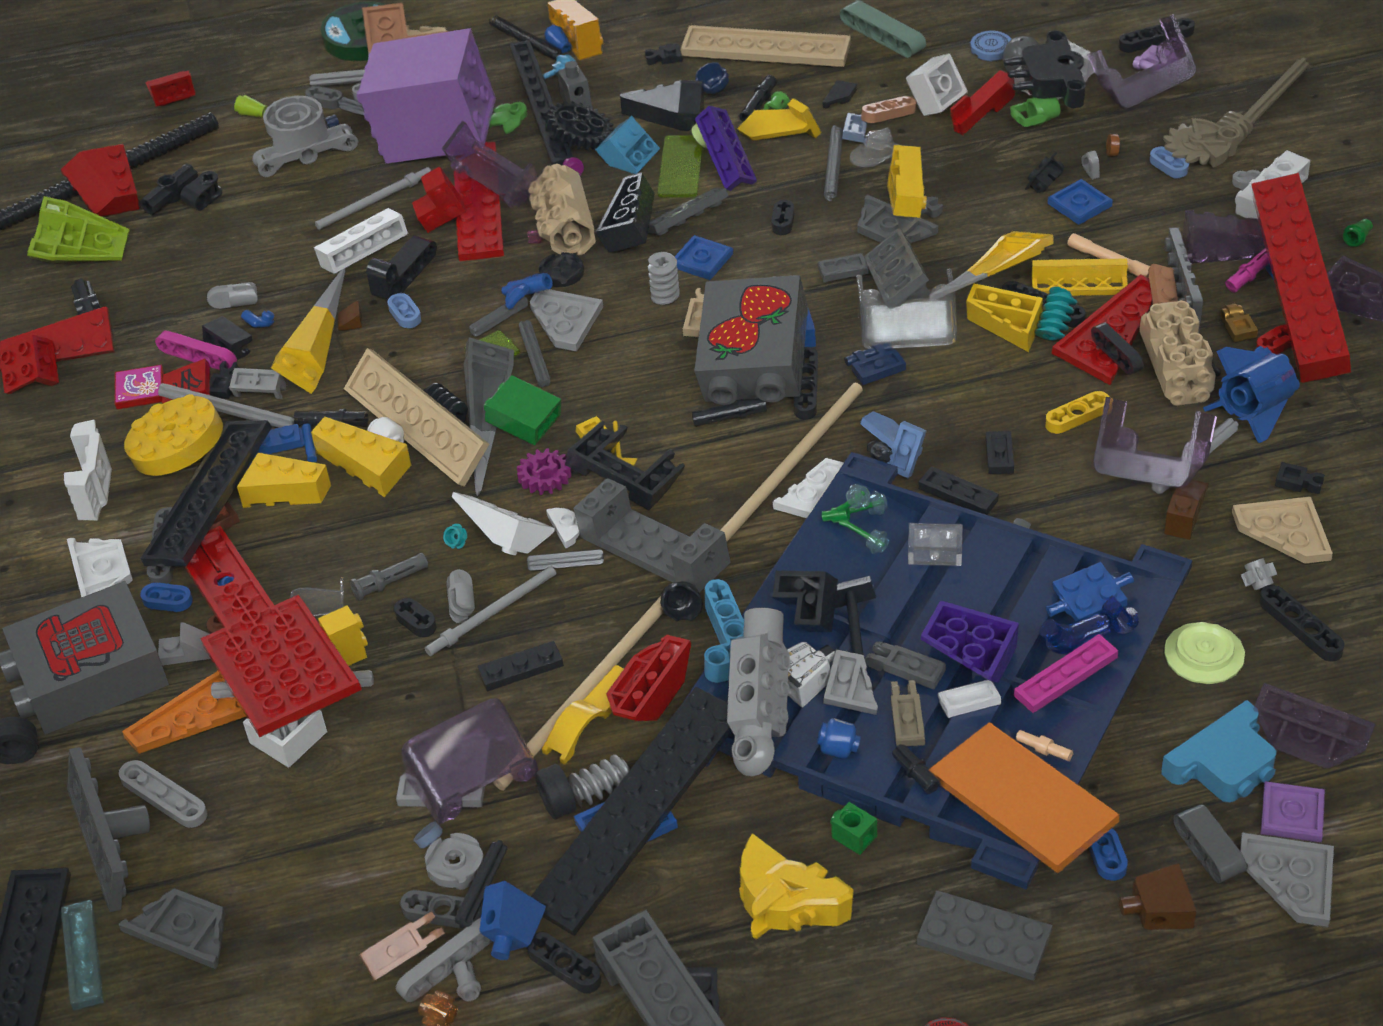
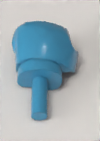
[543,55,576,79]

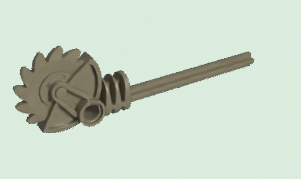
[1163,57,1309,167]

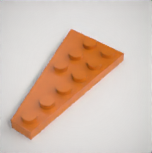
[122,671,246,754]

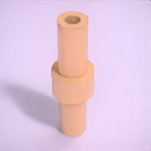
[1016,730,1073,761]

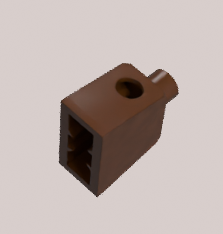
[1119,864,1196,930]

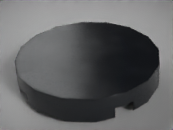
[539,252,584,287]

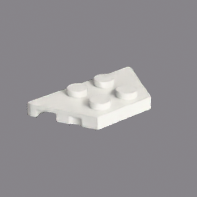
[67,538,133,597]

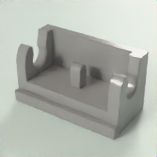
[229,368,287,399]

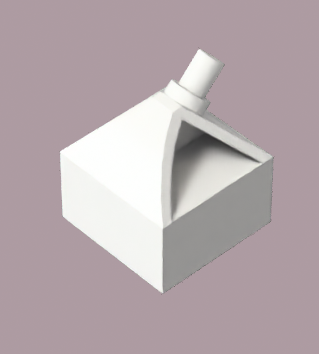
[906,54,968,116]

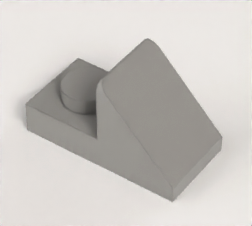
[158,622,211,666]

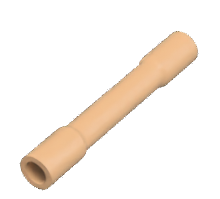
[1068,233,1150,278]

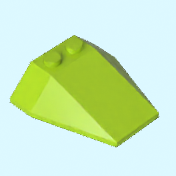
[27,196,129,263]

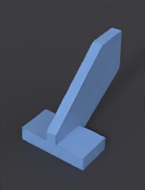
[861,411,927,478]

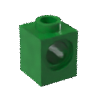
[830,802,877,855]

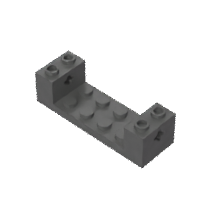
[573,478,731,592]
[593,910,725,1026]

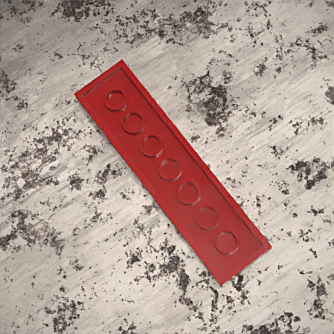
[453,142,504,261]

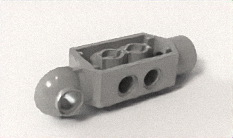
[727,608,790,776]

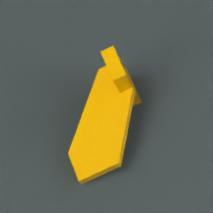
[738,98,821,141]

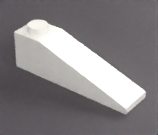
[452,492,555,555]

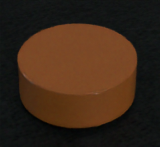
[1106,134,1120,156]

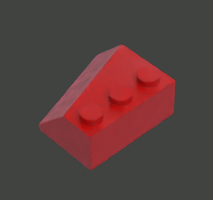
[61,144,139,217]

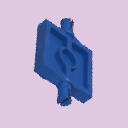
[1046,562,1134,626]

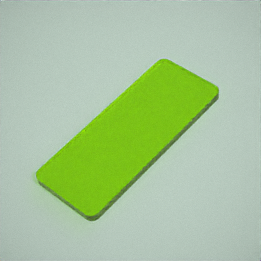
[658,135,703,198]

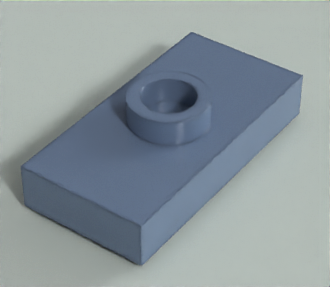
[842,113,867,142]

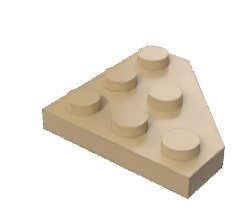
[1232,497,1333,563]

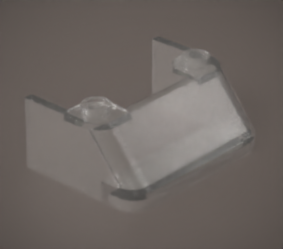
[857,269,957,349]

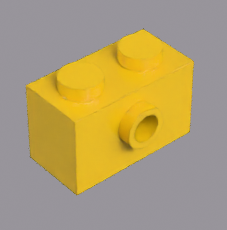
[318,605,368,666]

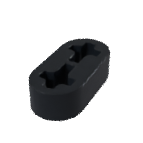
[772,200,794,235]
[394,598,437,637]

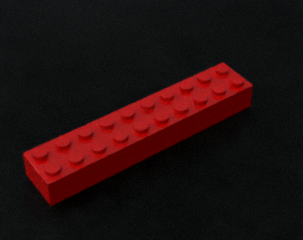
[1251,173,1351,383]

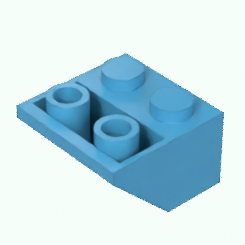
[595,116,660,174]

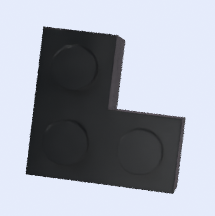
[773,570,838,632]

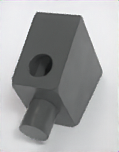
[558,61,593,110]

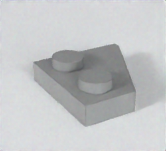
[823,649,878,715]

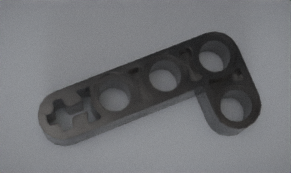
[366,236,437,300]

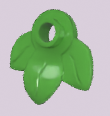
[489,102,527,134]

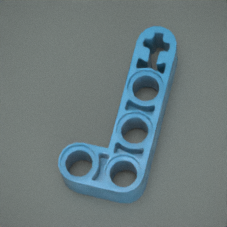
[704,579,744,683]

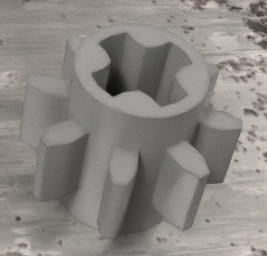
[1241,558,1277,590]

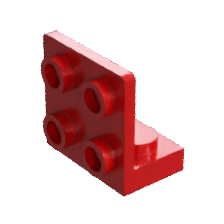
[146,71,196,107]
[0,334,59,394]

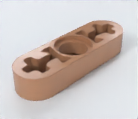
[861,96,916,123]

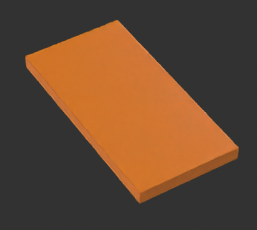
[929,722,1119,873]

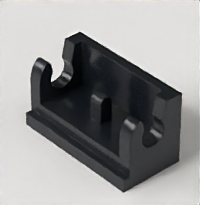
[202,316,252,360]

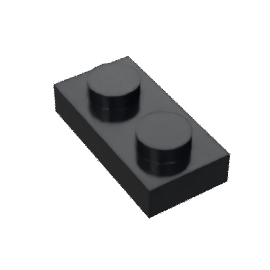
[986,431,1014,474]

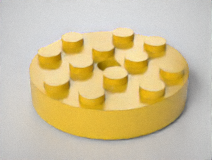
[124,394,223,476]

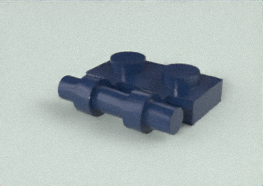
[844,342,906,385]

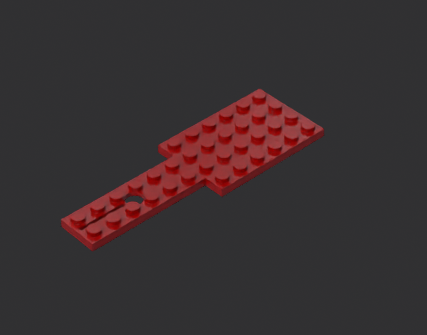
[184,526,362,737]

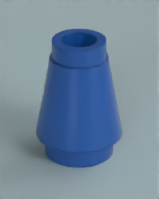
[545,25,572,53]

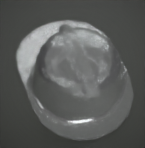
[850,128,897,168]

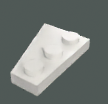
[773,458,844,518]

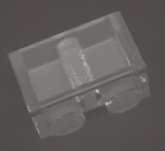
[908,523,963,566]

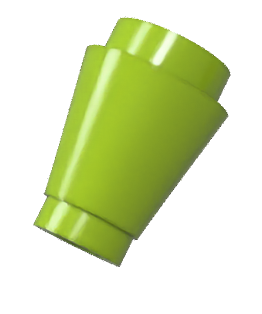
[234,95,267,118]

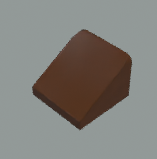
[338,301,362,331]

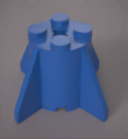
[1203,347,1300,443]

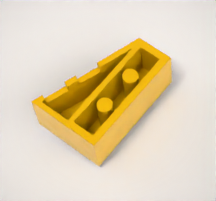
[887,145,927,218]
[966,283,1043,352]
[237,453,331,508]

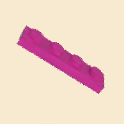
[1014,634,1118,713]

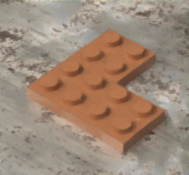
[362,3,448,53]

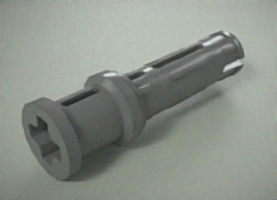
[350,553,428,601]

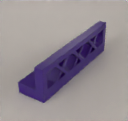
[695,105,757,191]

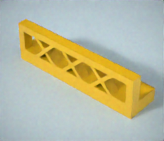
[1031,258,1128,296]

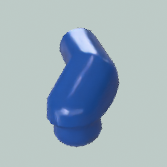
[241,310,274,328]

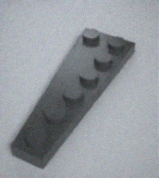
[1164,228,1203,333]

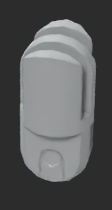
[207,282,258,309]
[446,569,475,623]

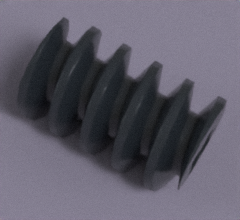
[423,383,468,423]

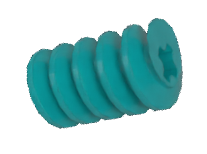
[1034,287,1077,340]

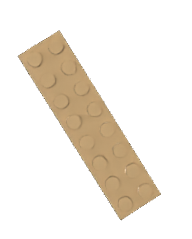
[681,25,851,67]
[344,348,489,486]

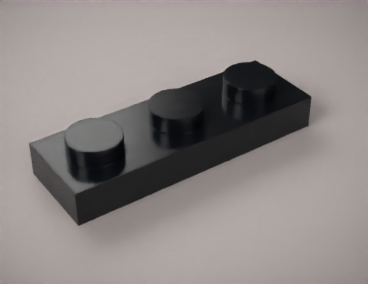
[918,466,999,515]
[478,641,564,692]

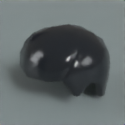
[660,581,703,622]

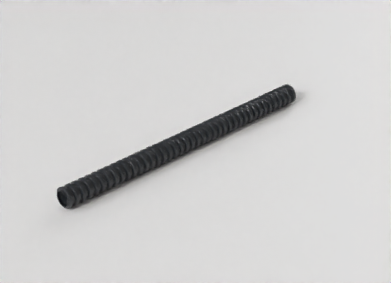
[0,112,219,231]

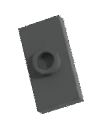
[818,253,868,282]

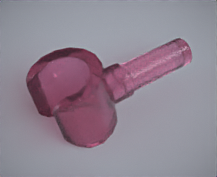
[527,229,541,244]

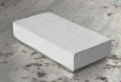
[938,680,1001,718]

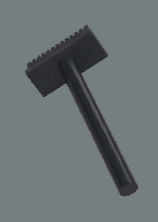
[835,576,876,656]

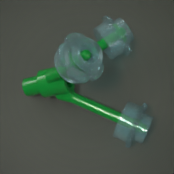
[822,484,889,554]

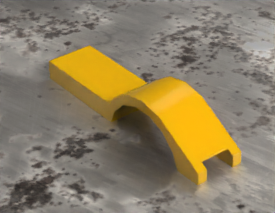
[542,665,624,765]

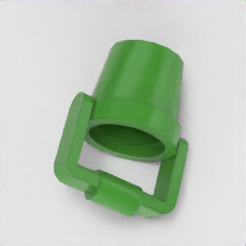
[1010,97,1060,127]

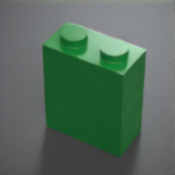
[484,375,561,445]

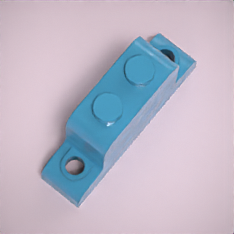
[1161,700,1276,802]

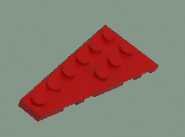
[1052,274,1153,386]

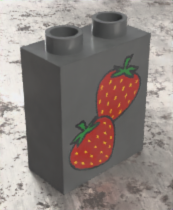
[694,275,808,405]

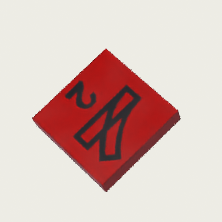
[162,358,210,404]

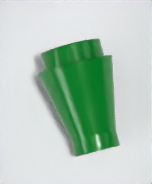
[1343,219,1373,247]

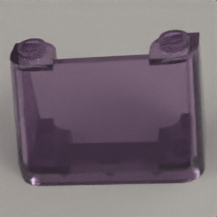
[402,698,538,825]

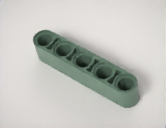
[840,0,926,58]

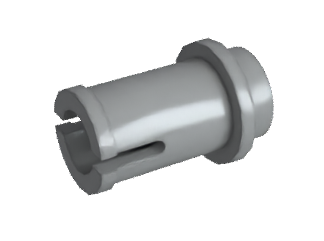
[453,961,481,1001]

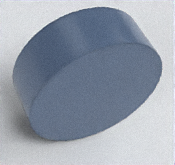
[414,821,442,848]

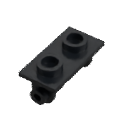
[1025,152,1064,193]

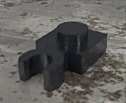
[645,43,682,65]
[209,361,239,399]
[1275,462,1325,494]

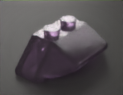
[1254,683,1376,769]

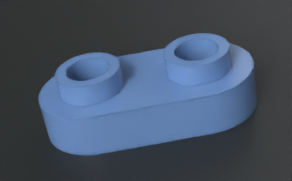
[1150,147,1189,179]
[387,293,421,329]

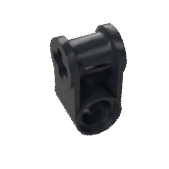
[180,171,223,211]

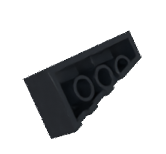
[596,173,655,253]

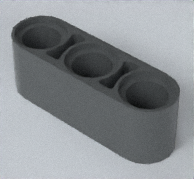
[1173,804,1247,883]

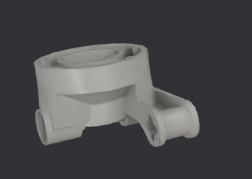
[252,96,358,177]

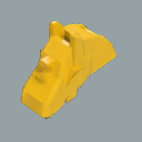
[739,834,853,939]

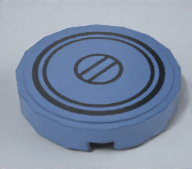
[970,31,1011,61]

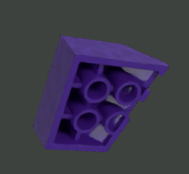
[921,600,1019,683]

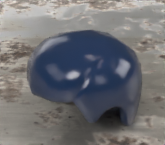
[695,62,729,94]

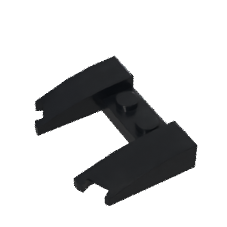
[565,421,685,510]

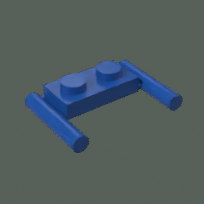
[244,424,317,474]

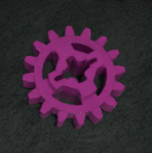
[517,448,572,495]

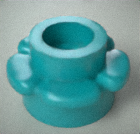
[443,524,467,549]

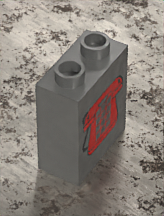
[0,581,169,735]

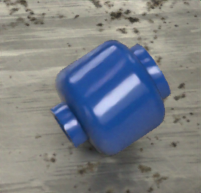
[816,718,861,759]

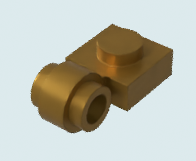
[1220,304,1258,342]

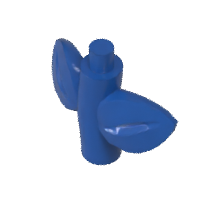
[502,273,552,310]

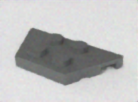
[857,195,938,243]
[119,888,225,969]

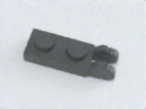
[865,641,946,689]

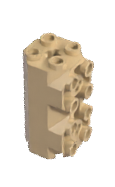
[528,164,596,255]
[1140,300,1216,405]

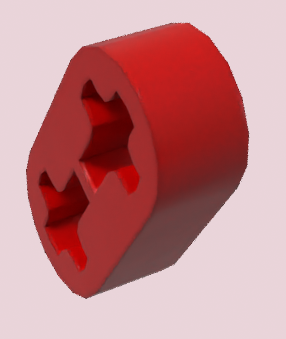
[1256,325,1291,355]

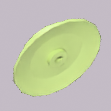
[1164,622,1245,684]

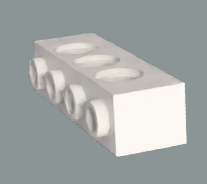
[1235,150,1310,223]
[314,208,408,274]

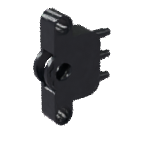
[1004,30,1086,108]

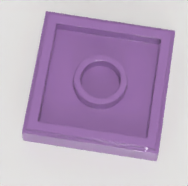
[1261,782,1325,842]

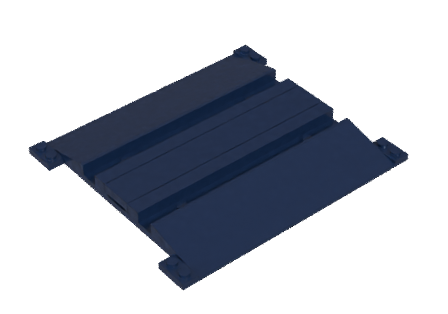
[683,452,1193,890]

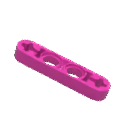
[155,330,237,370]

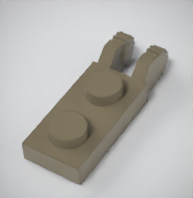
[891,680,925,746]

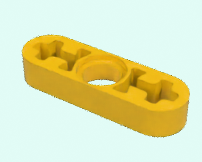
[1045,391,1110,434]

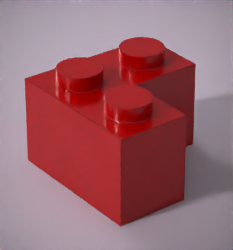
[412,166,466,233]

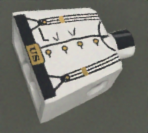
[787,642,835,708]

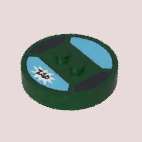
[321,2,387,61]

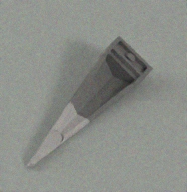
[464,337,514,496]

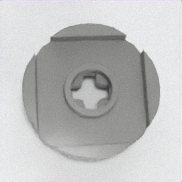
[425,833,484,890]

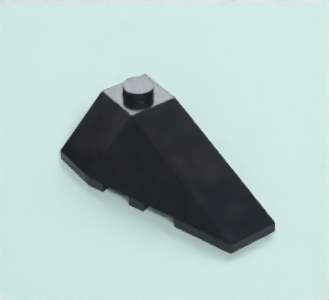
[620,80,705,131]

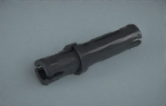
[739,75,777,122]
[692,398,767,427]
[294,409,369,426]

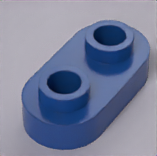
[140,583,193,612]
[1089,828,1128,881]

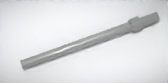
[315,167,431,230]
[425,566,556,656]

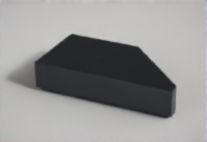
[823,80,857,109]

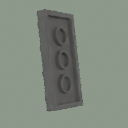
[917,890,1053,981]

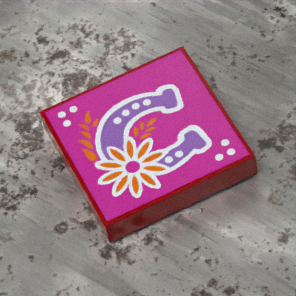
[115,364,164,409]

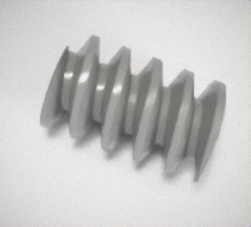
[648,252,680,305]
[569,755,630,808]

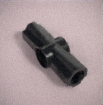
[140,163,199,215]
[71,278,100,315]

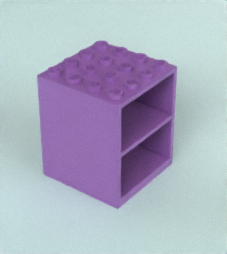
[357,28,496,164]

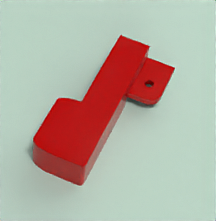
[950,70,1016,135]

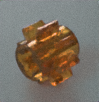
[419,990,457,1026]

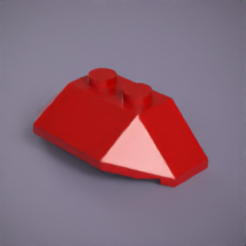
[606,635,691,721]

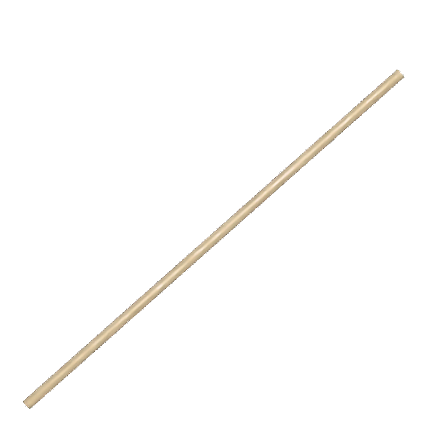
[493,383,863,791]

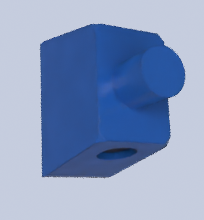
[479,881,546,960]

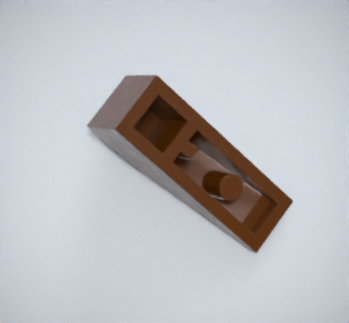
[1164,478,1209,540]

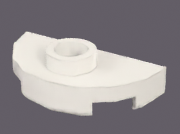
[546,508,580,548]

